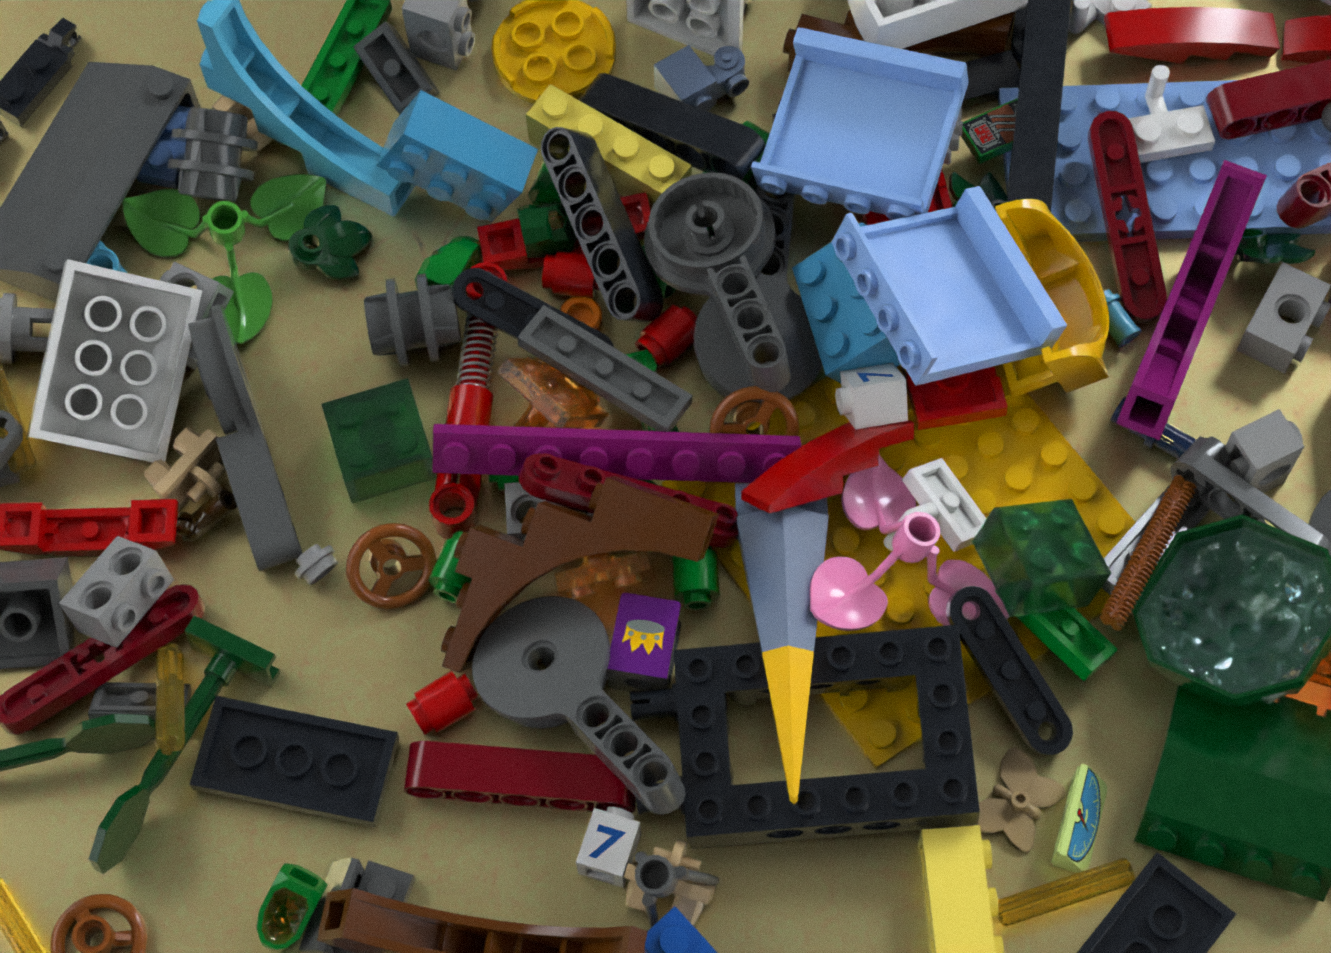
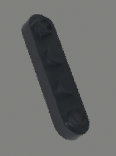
[452,268,614,347]
[946,586,1073,755]

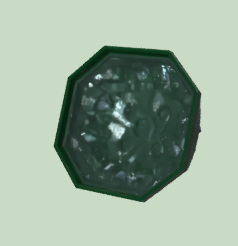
[1131,514,1331,707]

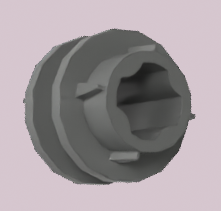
[167,108,258,202]
[364,274,461,367]

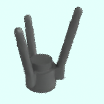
[635,851,719,927]

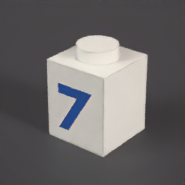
[835,363,908,430]
[576,807,641,888]

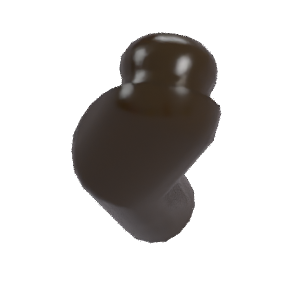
[176,490,237,541]

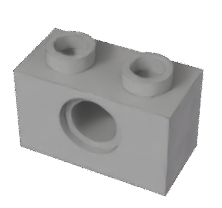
[401,0,475,70]
[1237,262,1331,374]
[1225,409,1305,504]

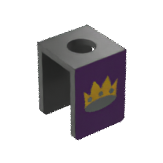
[606,593,681,692]

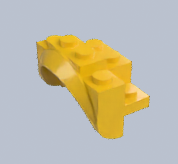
[995,199,1109,397]

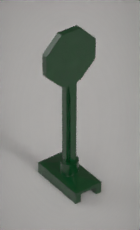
[89,615,280,874]
[0,714,159,772]

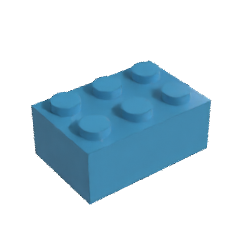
[376,90,538,222]
[792,222,901,384]

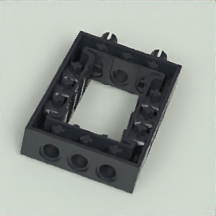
[630,625,980,849]

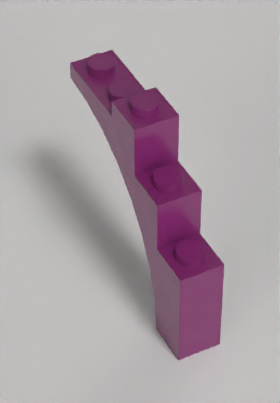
[1116,160,1267,440]

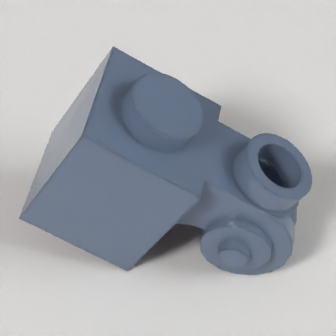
[654,45,749,111]

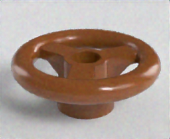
[709,386,799,436]
[346,523,437,610]
[50,894,147,953]

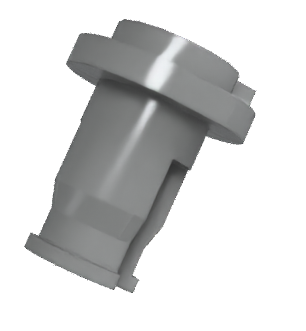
[0,293,54,364]

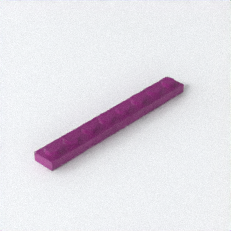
[432,424,801,483]

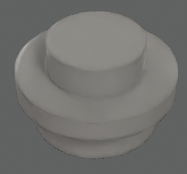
[294,544,338,585]

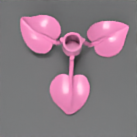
[810,454,1012,631]

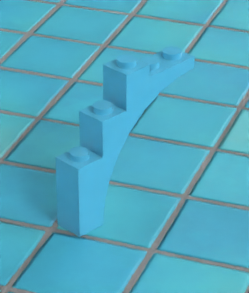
[197,0,416,217]

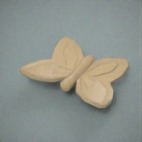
[970,747,1066,852]

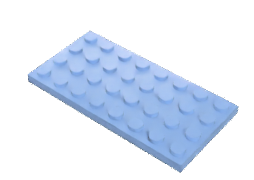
[998,80,1331,242]

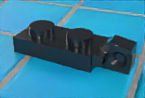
[0,18,82,127]

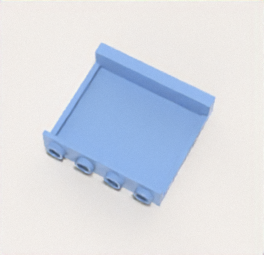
[751,27,969,220]
[831,186,1067,386]

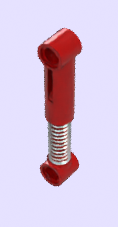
[429,262,508,540]

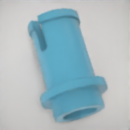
[1104,289,1142,348]

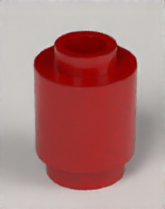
[542,251,600,299]
[635,305,697,369]
[406,670,479,735]

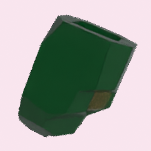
[517,202,581,258]

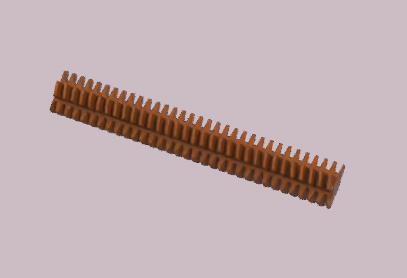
[1100,475,1197,631]

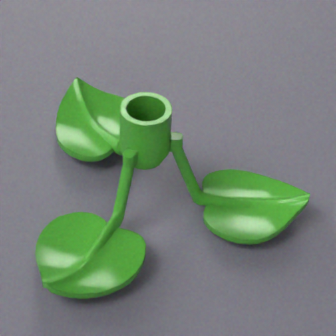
[122,174,326,344]

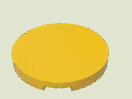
[491,0,616,104]

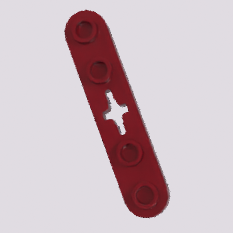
[1088,111,1167,323]
[519,453,738,548]
[0,584,205,735]

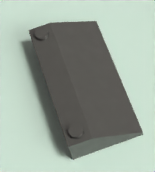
[0,62,200,302]

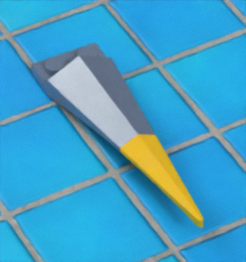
[735,483,829,804]

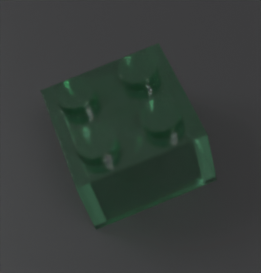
[321,378,437,504]
[972,499,1112,617]

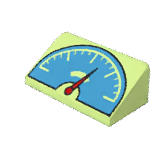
[1051,764,1107,874]

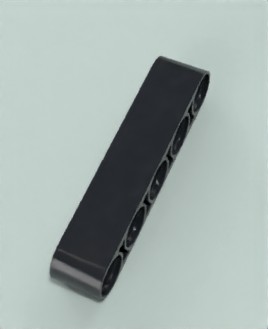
[578,73,765,180]
[541,127,664,322]

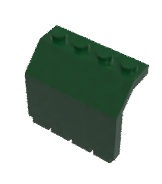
[1134,674,1331,902]

